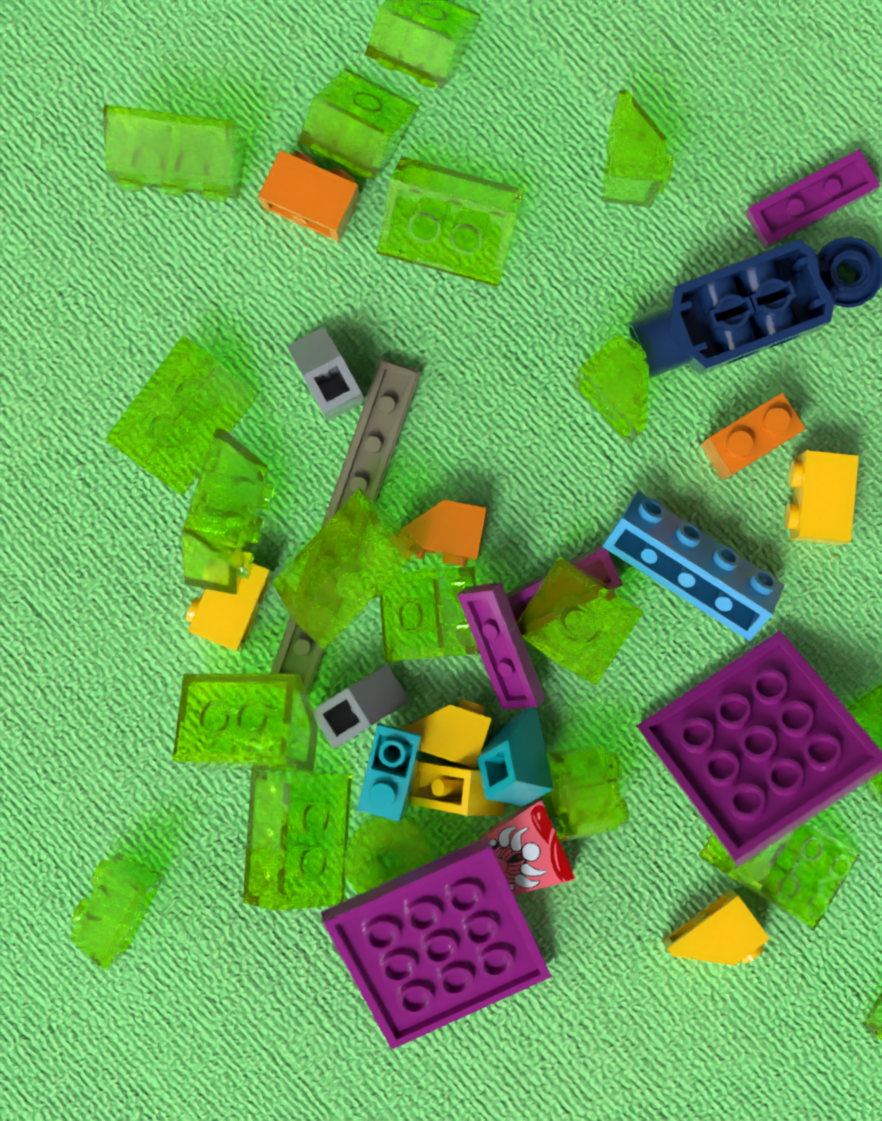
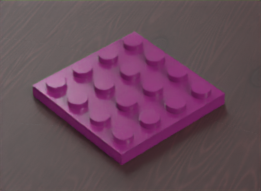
[637,631,882,867]
[320,837,551,1050]

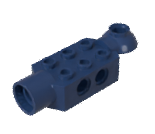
[628,237,882,379]

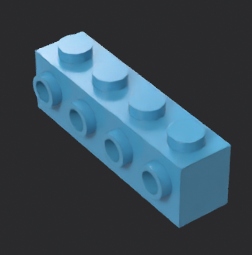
[602,491,785,641]

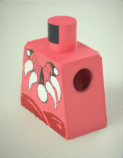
[480,798,576,895]

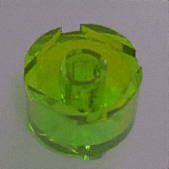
[544,744,629,841]
[344,814,434,895]

